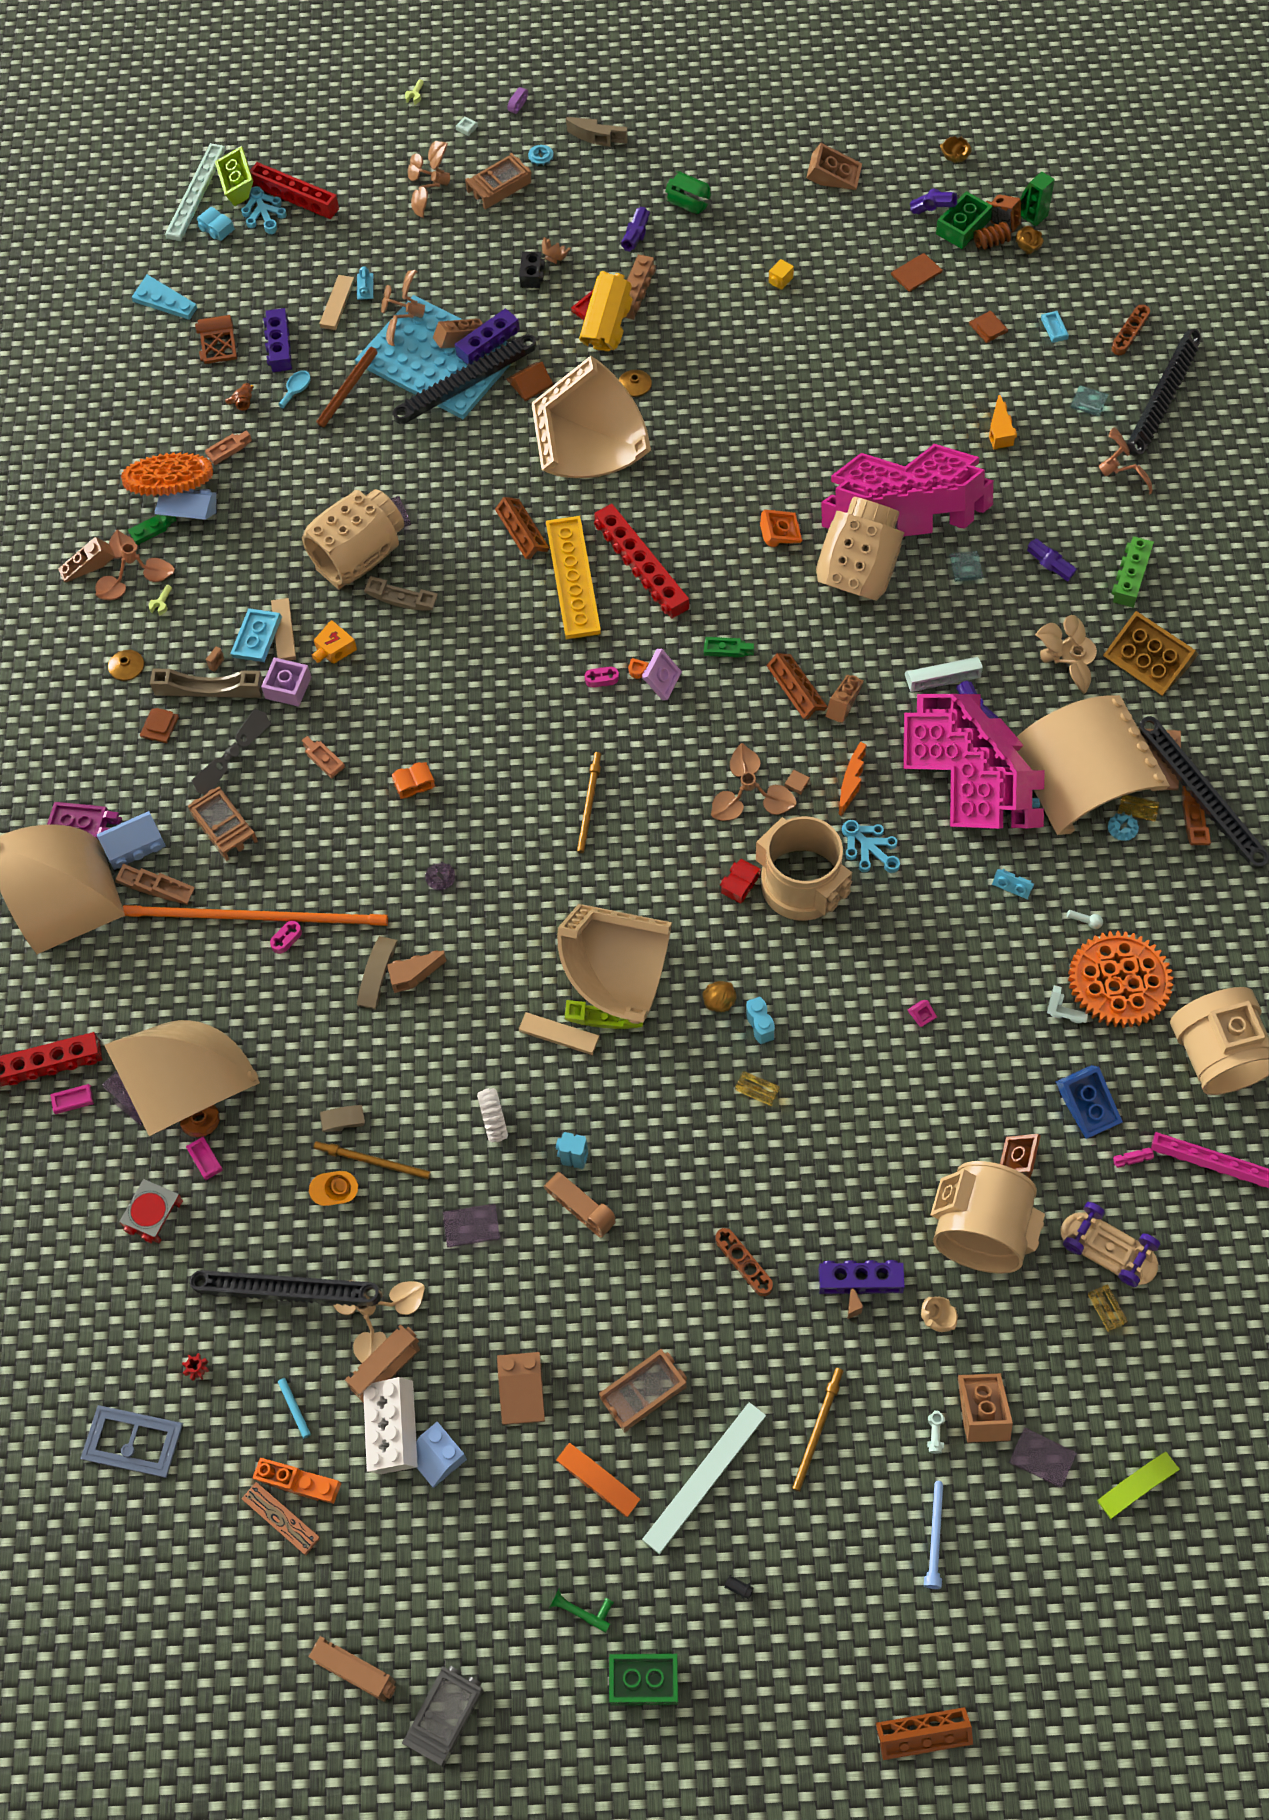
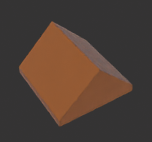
[507,362,553,401]
[1000,1134,1041,1179]

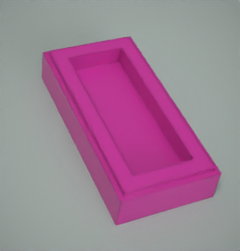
[50,1084,94,1114]
[186,1136,223,1181]

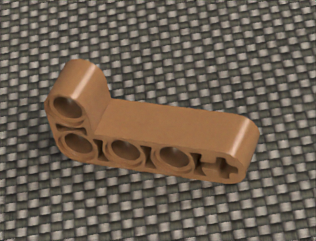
[544,1172,616,1238]

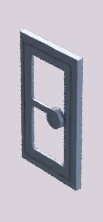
[80,1405,183,1478]

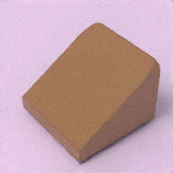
[848,1289,863,1319]

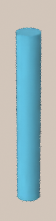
[278,1378,311,1438]

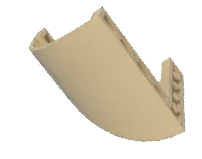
[532,356,651,478]
[0,825,125,954]
[557,904,672,1024]
[104,1020,260,1136]

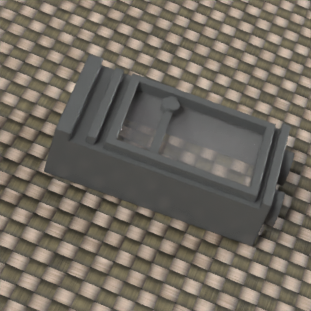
[402,1666,484,1768]

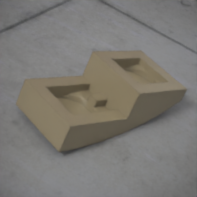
[320,1105,365,1132]

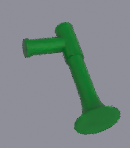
[549,1588,614,1633]

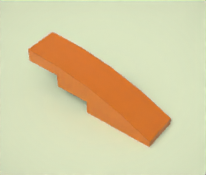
[839,742,867,816]
[556,1443,640,1517]

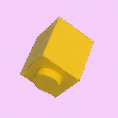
[769,259,794,290]

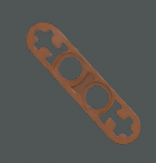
[1111,305,1150,355]
[715,1228,773,1296]

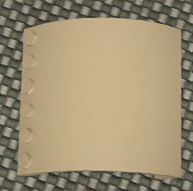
[1017,695,1170,835]

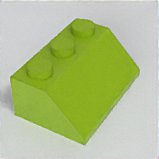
[215,146,253,206]

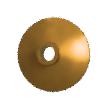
[619,370,652,397]
[108,650,144,681]

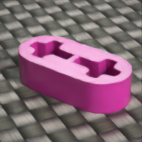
[585,667,619,687]
[270,921,302,954]

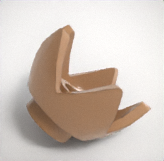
[542,237,571,264]

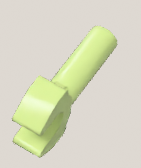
[405,79,424,105]
[149,585,172,616]

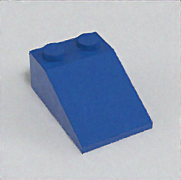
[1056,1065,1122,1139]

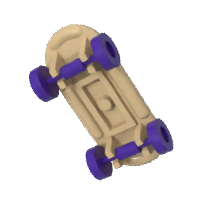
[1061,1202,1161,1287]

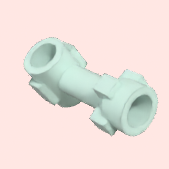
[927,1411,945,1454]

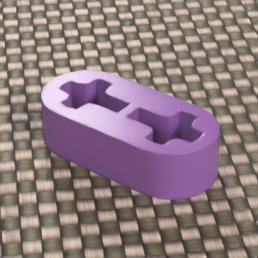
[507,87,528,114]

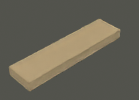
[319,275,355,330]
[271,598,296,661]
[519,1012,599,1055]

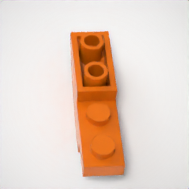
[252,1458,341,1504]

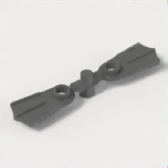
[191,708,271,795]

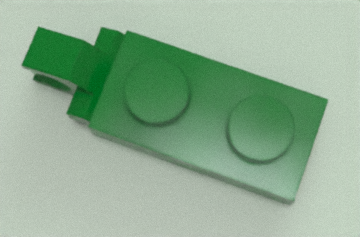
[128,515,177,545]
[704,637,754,657]

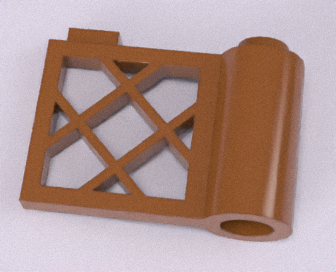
[195,315,237,364]

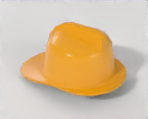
[309,1171,358,1206]

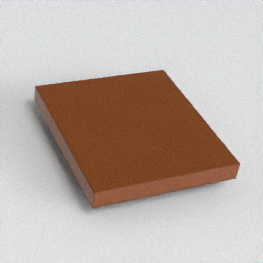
[969,311,1008,343]
[140,708,179,743]

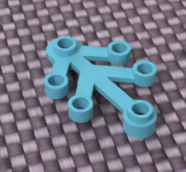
[241,186,287,234]
[842,820,900,873]

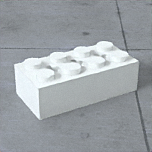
[363,1377,418,1474]

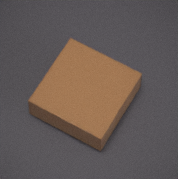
[206,646,225,672]
[784,770,810,795]

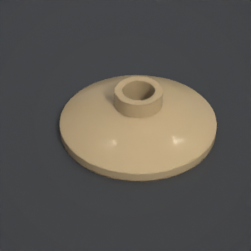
[1061,637,1097,665]

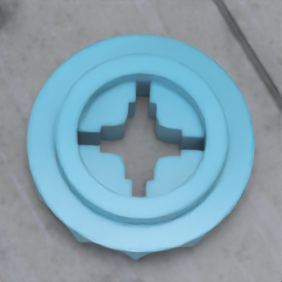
[528,145,553,166]
[1108,812,1139,841]

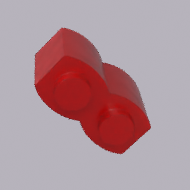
[720,859,761,904]

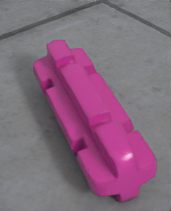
[1113,1148,1154,1168]

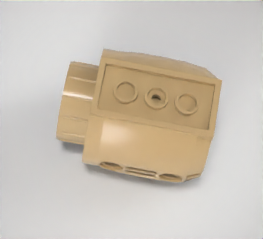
[302,489,404,590]
[816,497,904,601]

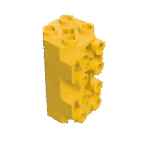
[579,271,633,352]

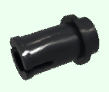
[724,1575,754,1600]

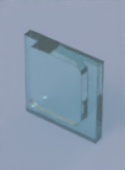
[1071,385,1109,416]
[949,551,983,582]

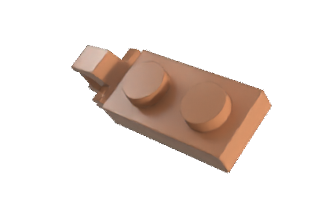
[205,430,252,465]
[302,736,345,779]

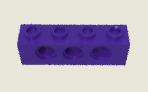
[263,308,292,372]
[455,308,520,365]
[818,1260,905,1294]

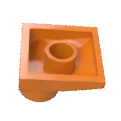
[760,509,802,547]

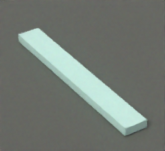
[165,143,226,241]
[642,1402,766,1555]

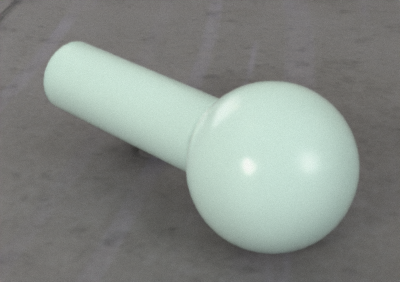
[1067,910,1103,929]

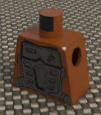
[986,195,1021,233]

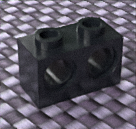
[519,252,545,288]

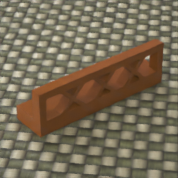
[495,497,550,559]
[766,653,828,719]
[876,1707,973,1760]

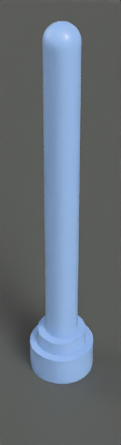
[924,1481,943,1589]

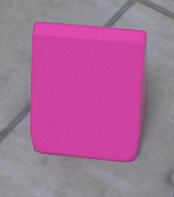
[907,1000,937,1027]

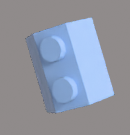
[416,1422,467,1488]

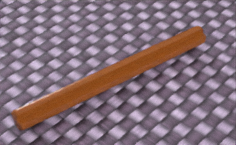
[316,347,378,427]

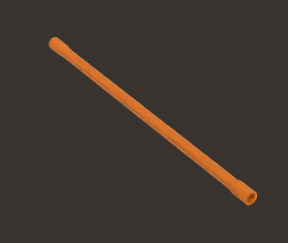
[123,905,388,926]

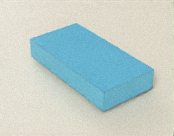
[1041,311,1069,343]

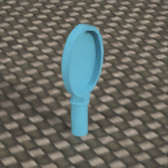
[278,370,311,408]

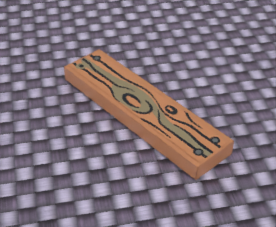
[241,1482,320,1556]

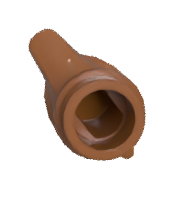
[225,383,254,411]

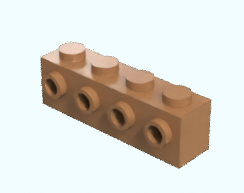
[625,254,656,320]

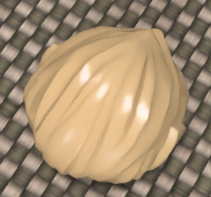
[921,1296,958,1332]

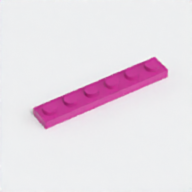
[1151,1132,1269,1188]

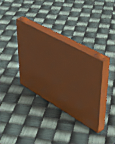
[891,253,942,292]

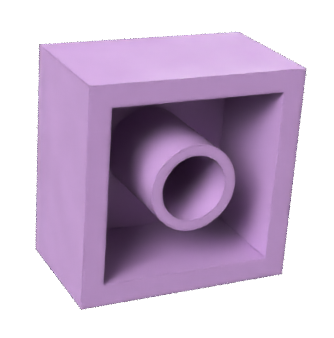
[261,657,311,707]

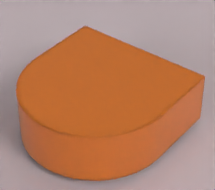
[628,658,649,679]

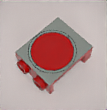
[119,1179,183,1244]

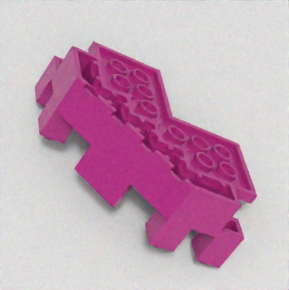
[821,444,994,537]
[904,694,1045,829]

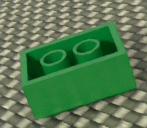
[936,191,993,249]
[609,1654,678,1706]

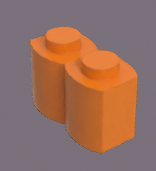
[392,762,435,799]

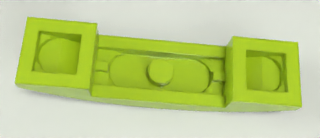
[564,1000,643,1029]
[1097,1452,1180,1519]

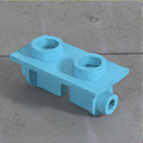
[357,266,374,300]
[992,869,1034,900]

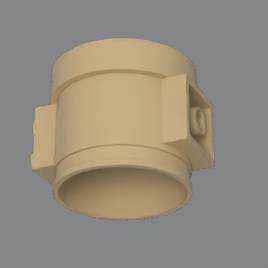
[756,816,852,921]
[1170,987,1269,1095]
[931,1161,1045,1273]

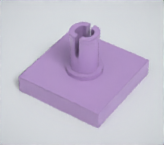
[642,649,682,700]

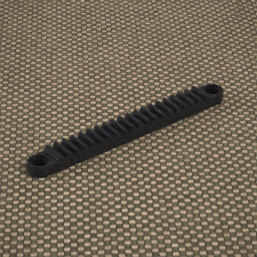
[1127,328,1201,456]
[393,334,537,424]
[1139,716,1269,868]
[189,1270,382,1307]

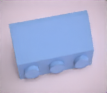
[155,489,216,519]
[97,811,166,870]

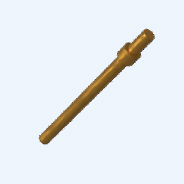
[577,752,601,853]
[314,1141,431,1179]
[792,1368,844,1492]

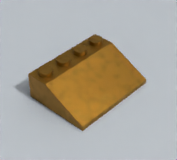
[1103,611,1198,696]

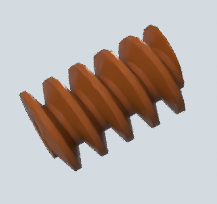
[974,222,1011,250]

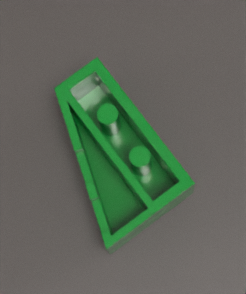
[1020,172,1055,226]

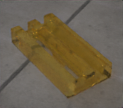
[1118,795,1160,821]
[735,1071,780,1106]
[1088,1284,1128,1332]

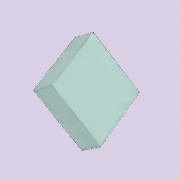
[456,117,478,136]

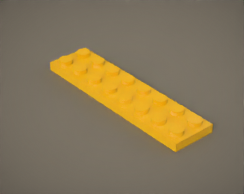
[546,516,601,639]

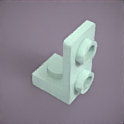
[1047,985,1088,1023]

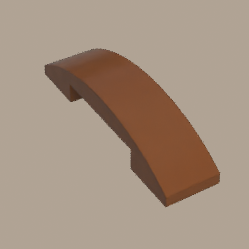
[1182,786,1211,845]

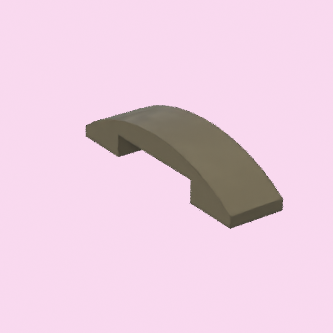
[364,576,438,610]
[357,936,398,1010]

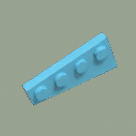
[131,274,197,320]

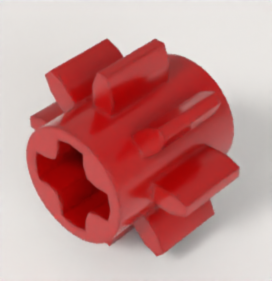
[182,1353,209,1381]

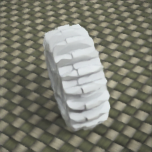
[477,1088,508,1143]

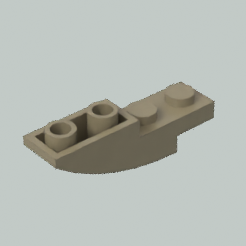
[566,117,628,147]

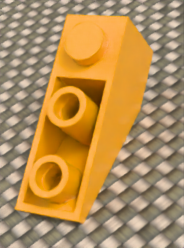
[989,395,1017,449]

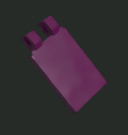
[47,802,122,840]

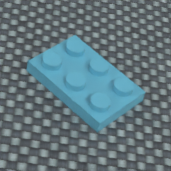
[230,608,282,662]

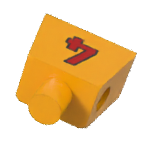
[312,620,357,663]

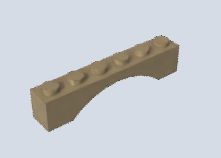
[150,669,264,698]

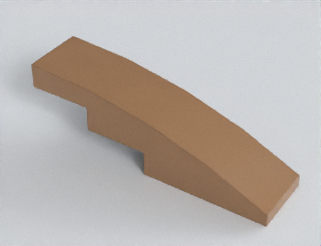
[115,864,195,905]

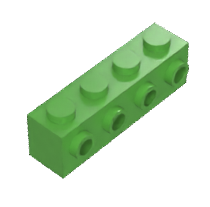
[1111,536,1154,608]

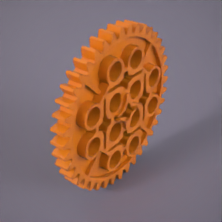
[121,452,213,496]
[1068,931,1173,1028]

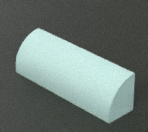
[905,657,983,692]

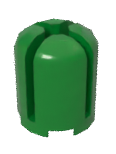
[665,171,711,214]

